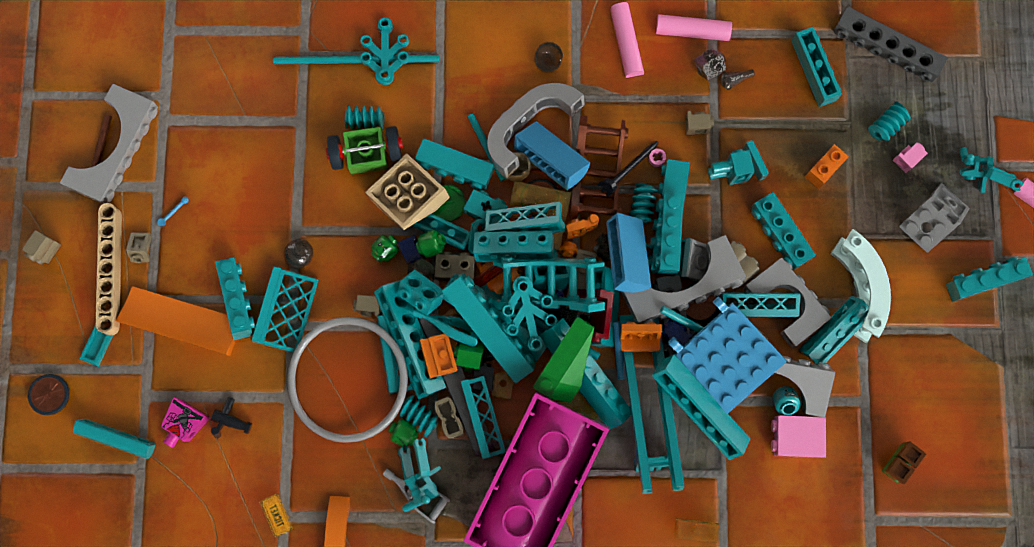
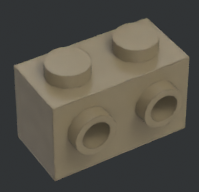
[435,252,475,281]

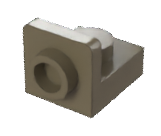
[126,233,152,263]

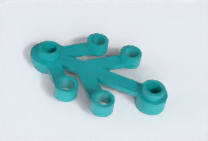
[360,18,409,85]
[501,276,557,351]

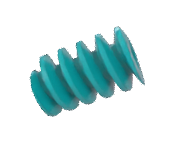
[868,101,911,141]
[345,105,385,130]
[629,183,658,225]
[400,395,439,438]

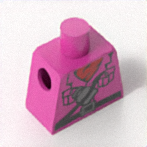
[161,397,210,448]

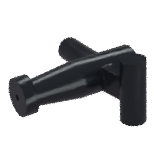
[211,397,252,438]

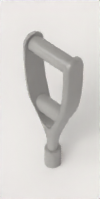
[383,469,450,523]

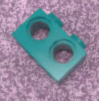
[397,270,444,316]

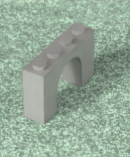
[743,258,832,348]

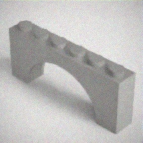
[60,84,158,204]
[621,235,746,324]
[775,355,836,417]

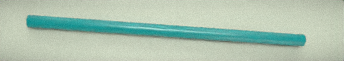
[273,55,440,64]

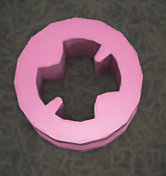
[648,149,666,167]

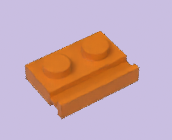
[420,334,458,379]

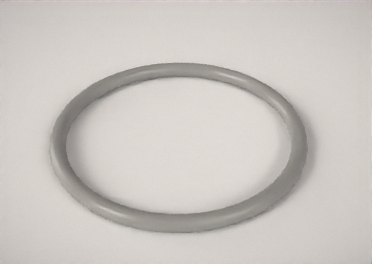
[287,317,408,442]

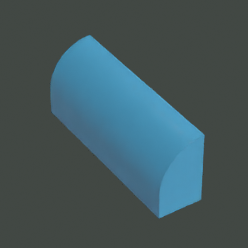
[514,121,590,190]
[606,213,651,293]

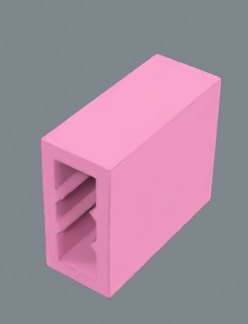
[771,416,826,458]

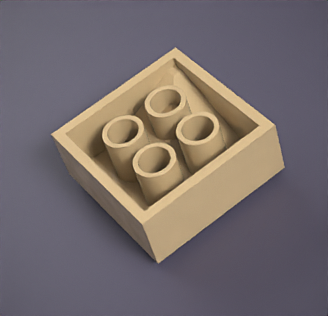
[365,153,450,230]

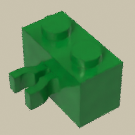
[454,330,485,373]

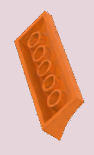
[115,286,236,356]

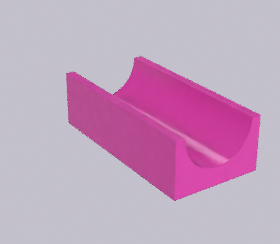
[463,391,609,547]

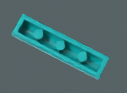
[411,213,470,251]
[73,418,156,459]

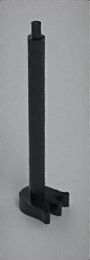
[597,141,658,197]

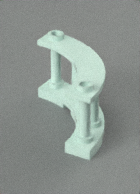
[830,229,891,343]

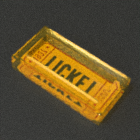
[259,493,294,538]

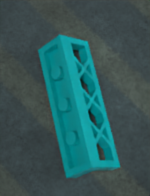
[485,202,565,233]
[718,292,801,317]
[798,296,869,365]
[461,376,506,459]

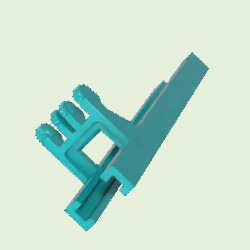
[618,315,685,494]

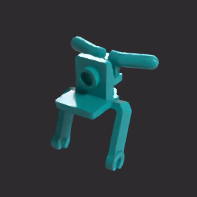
[959,147,1023,193]
[398,438,441,512]

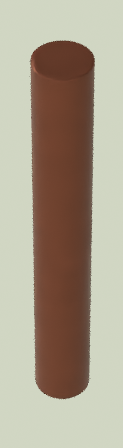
[91,115,112,167]

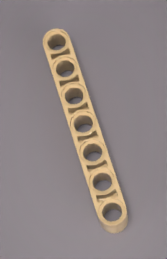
[96,203,122,336]

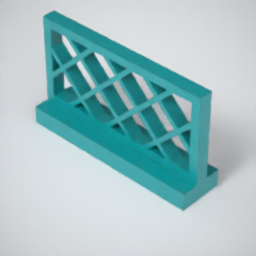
[251,266,319,353]
[377,315,426,395]

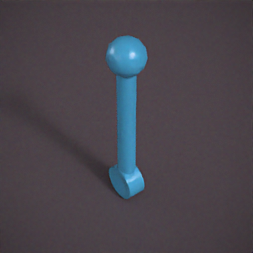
[157,197,189,226]

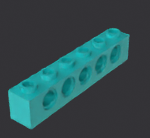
[374,280,446,400]

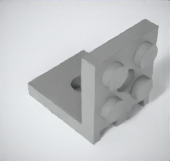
[899,183,970,253]

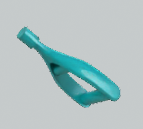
[412,308,478,347]

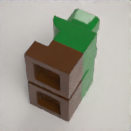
[882,441,926,484]

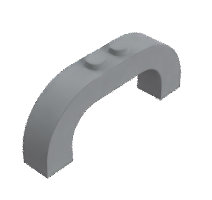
[487,83,585,179]

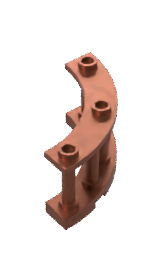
[569,115,629,221]

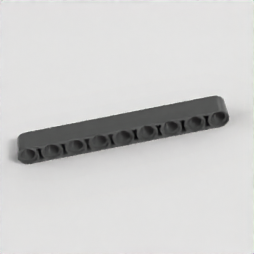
[414,307,495,457]

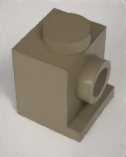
[685,111,714,135]
[353,295,381,318]

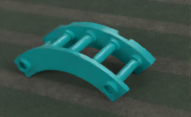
[493,257,605,313]

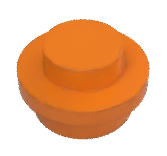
[559,242,578,258]

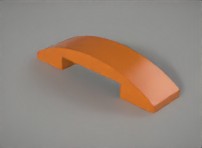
[324,496,350,547]

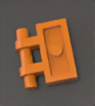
[564,214,599,240]

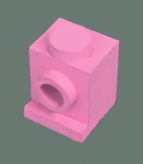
[893,143,928,173]

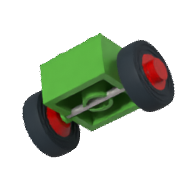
[326,126,403,175]

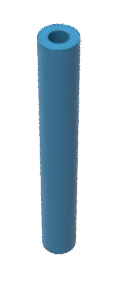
[613,321,625,380]

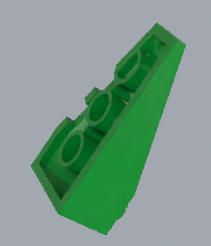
[533,316,595,403]

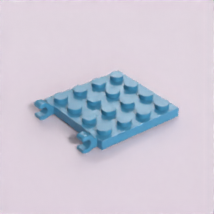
[668,296,787,414]

